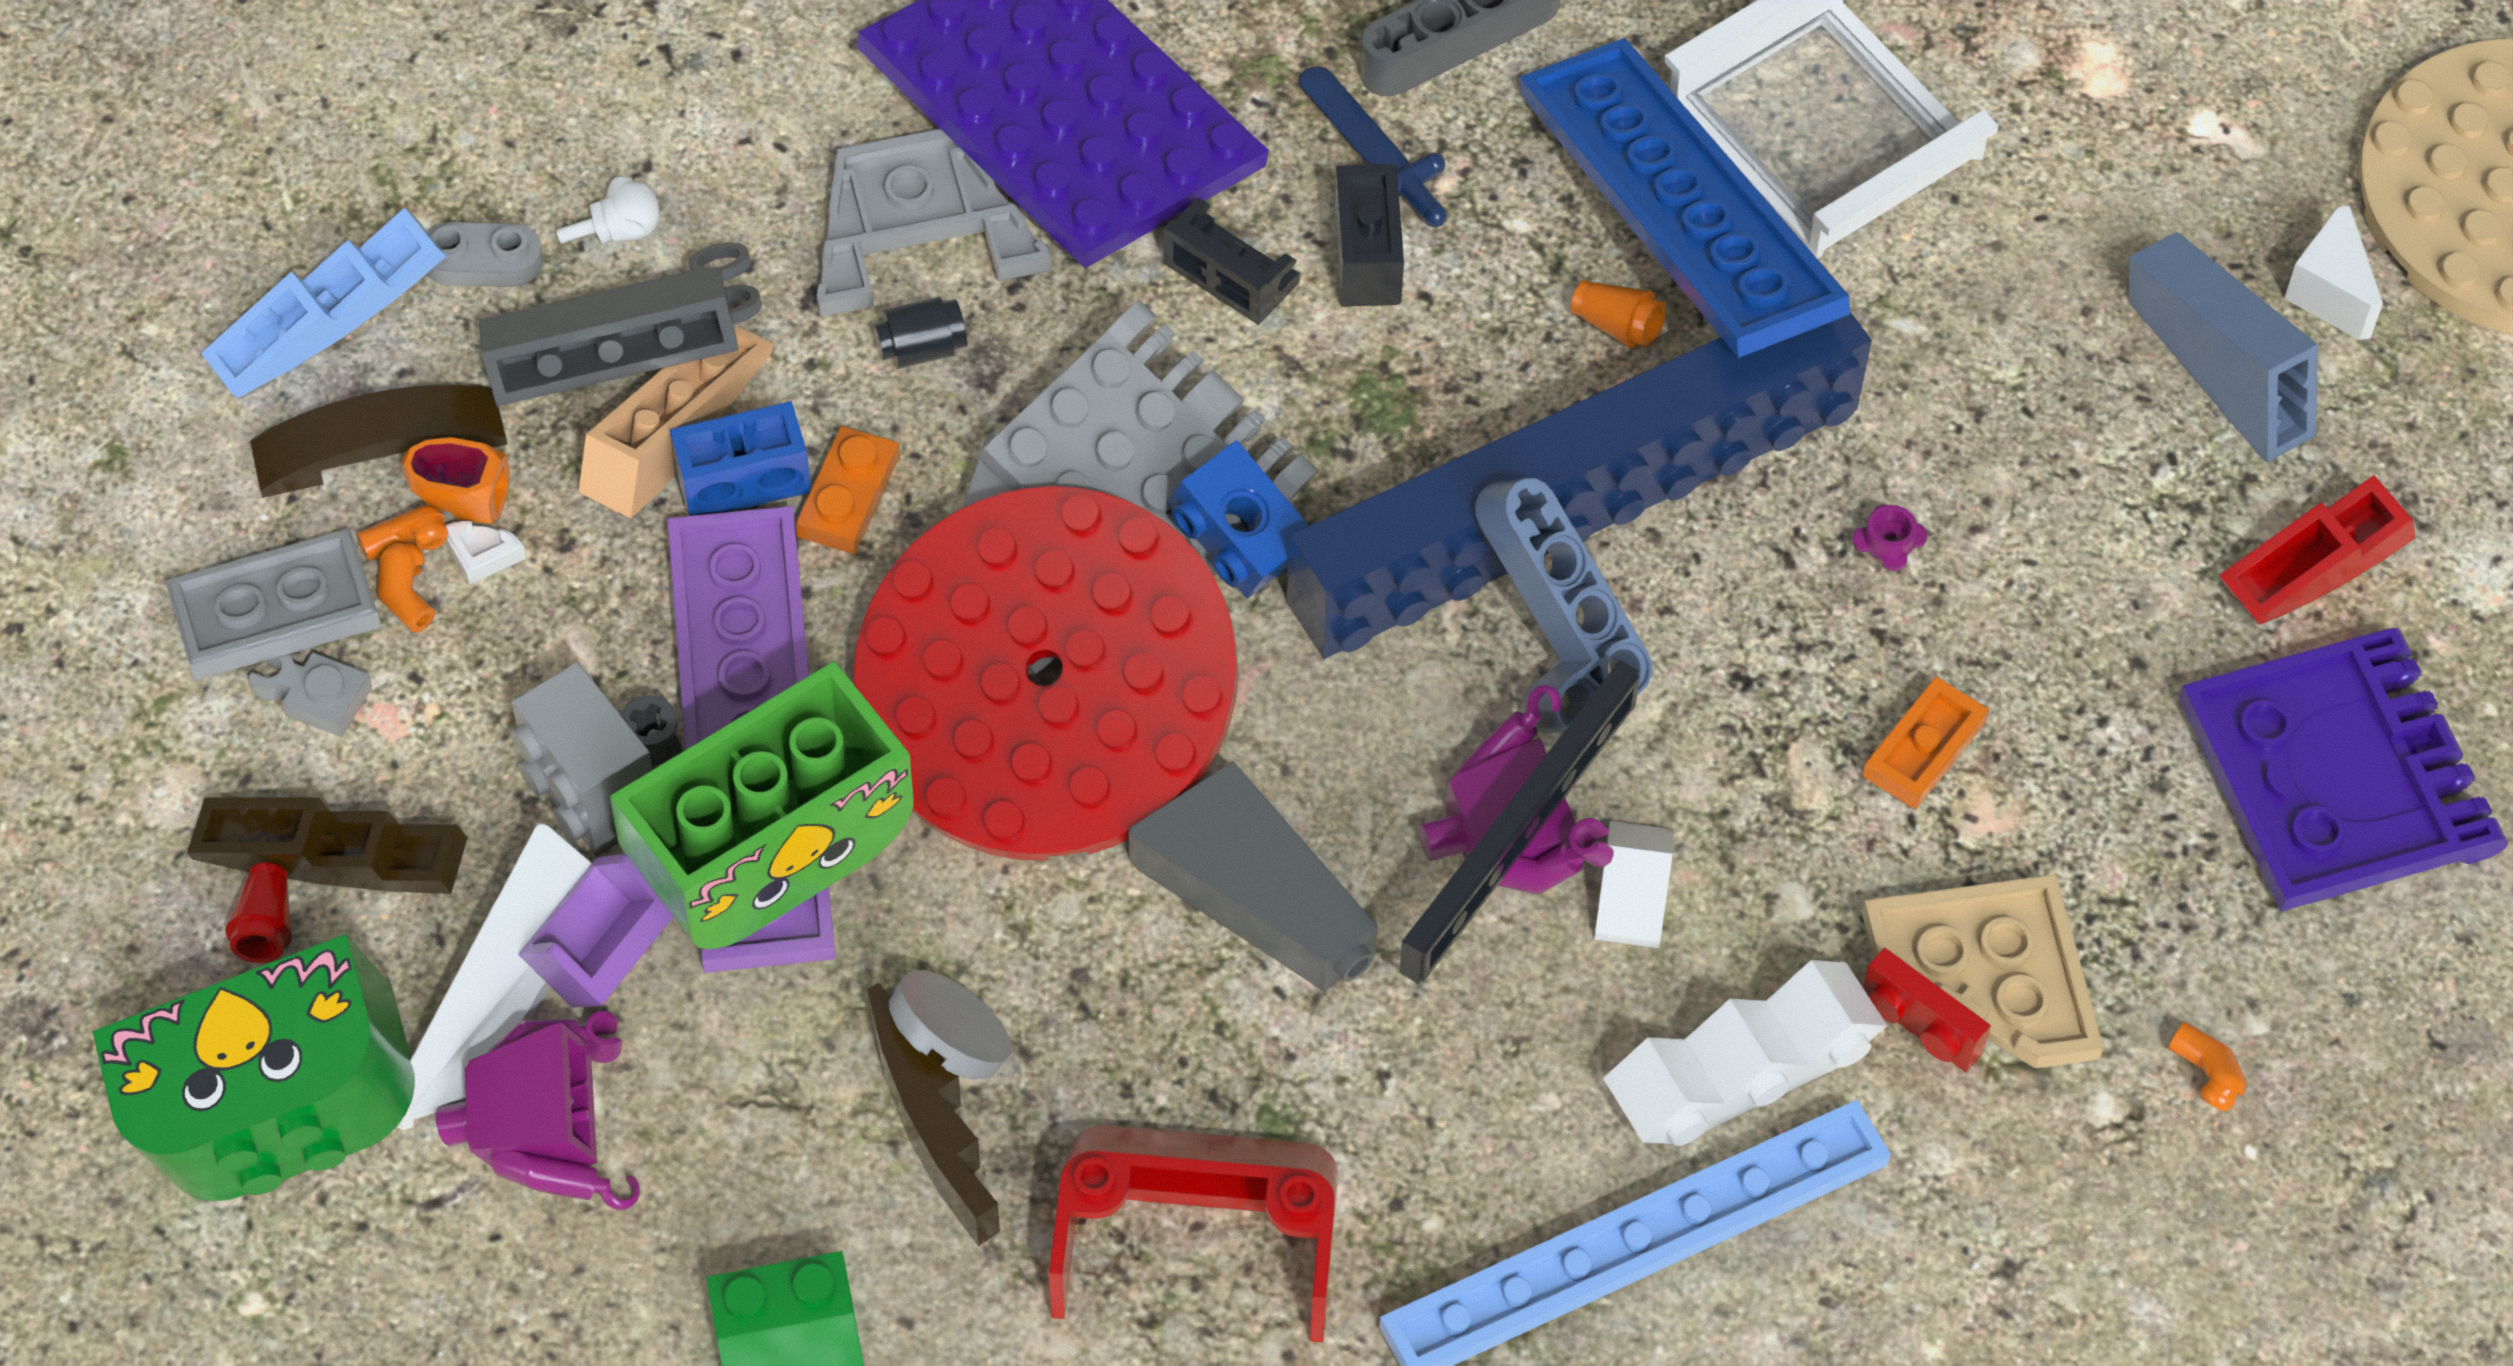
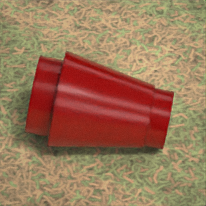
[225,862,292,963]

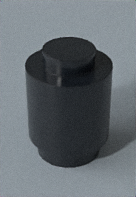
[873,296,968,370]

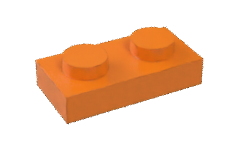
[796,426,900,554]
[1862,676,1990,810]

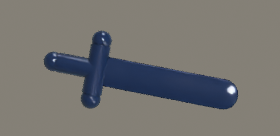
[1299,67,1447,228]

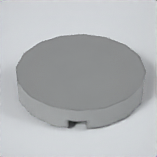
[889,970,1011,1079]

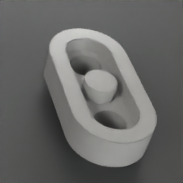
[426,222,544,287]

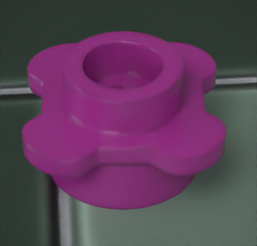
[1852,505,1927,571]

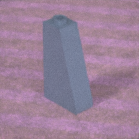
[2129,232,2318,462]

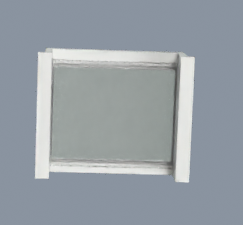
[1665,0,1999,259]

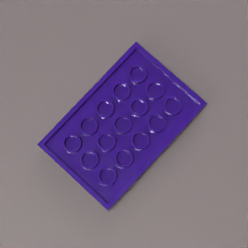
[857,0,1269,268]

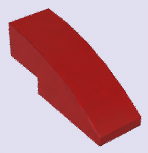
[2219,475,2416,625]

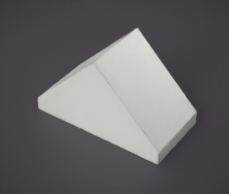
[2284,206,2383,340]
[1594,821,1674,948]

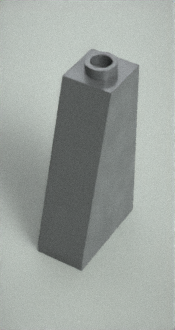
[1129,761,1377,991]

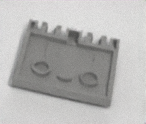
[978,300,1319,576]

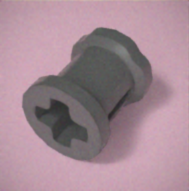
[620,695,682,770]

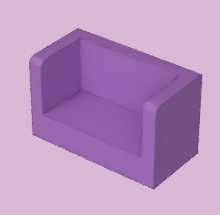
[518,854,673,1008]

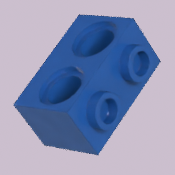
[669,401,811,516]

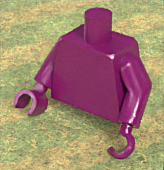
[1419,685,1614,894]
[436,1011,640,1210]

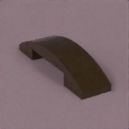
[250,385,508,498]

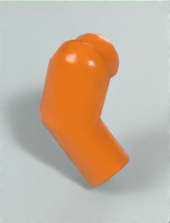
[356,506,448,562]
[376,543,435,633]
[2168,1021,2247,1112]

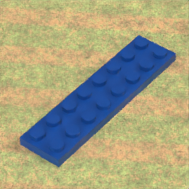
[1519,38,1850,358]

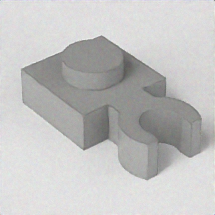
[248,652,372,737]

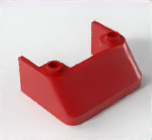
[1049,1125,1338,1343]

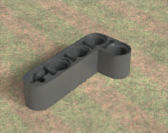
[1360,0,1560,96]

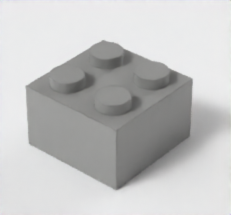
[511,661,653,857]

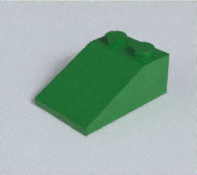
[706,1251,864,1366]

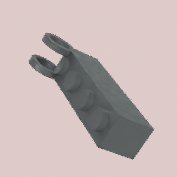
[479,242,762,406]

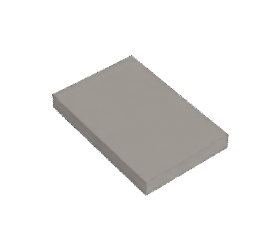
[165,528,381,681]

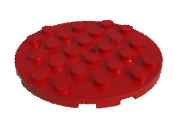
[854,486,1239,861]

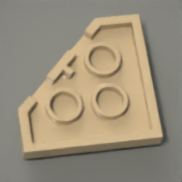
[1862,874,2104,1069]

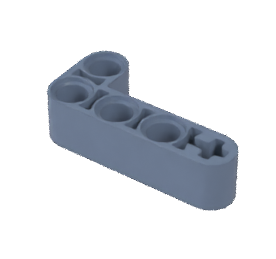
[1475,478,1652,733]

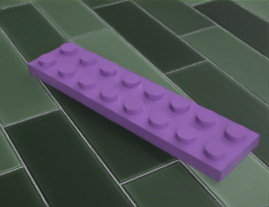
[667,506,836,973]

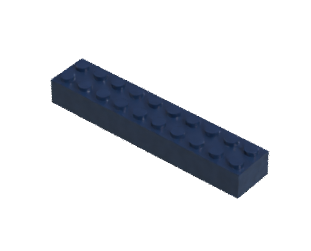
[1287,311,1872,659]

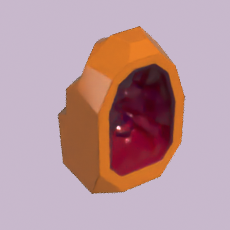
[401,437,510,524]

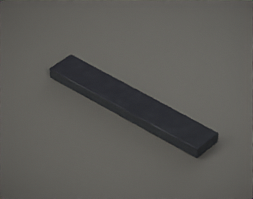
[1399,660,1640,985]

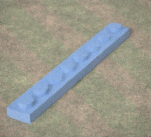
[1379,1100,1891,1366]

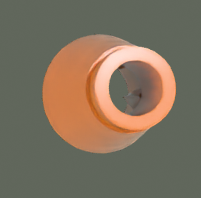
[1570,280,1666,349]

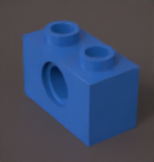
[1167,440,1309,599]

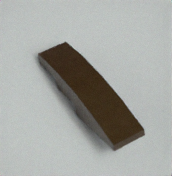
[187,797,468,894]
[867,983,1000,1247]

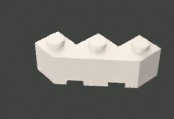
[1603,960,1888,1146]

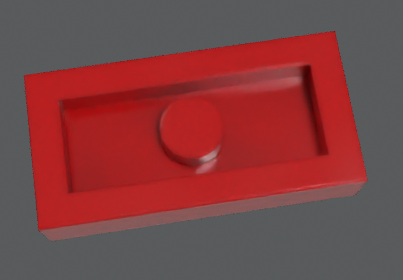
[1863,947,1991,1073]

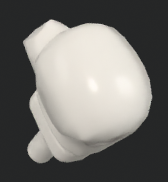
[556,177,660,245]

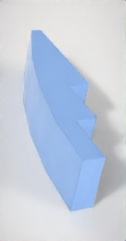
[201,207,447,398]

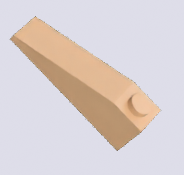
[578,325,773,519]

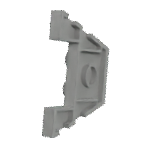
[817,129,1051,317]

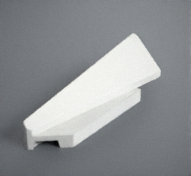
[397,823,592,1130]

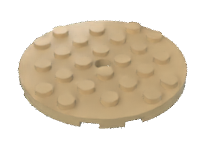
[2357,38,2513,335]

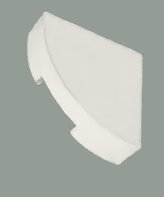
[445,521,526,585]

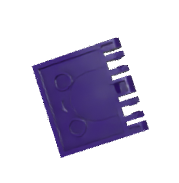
[2179,628,2508,912]

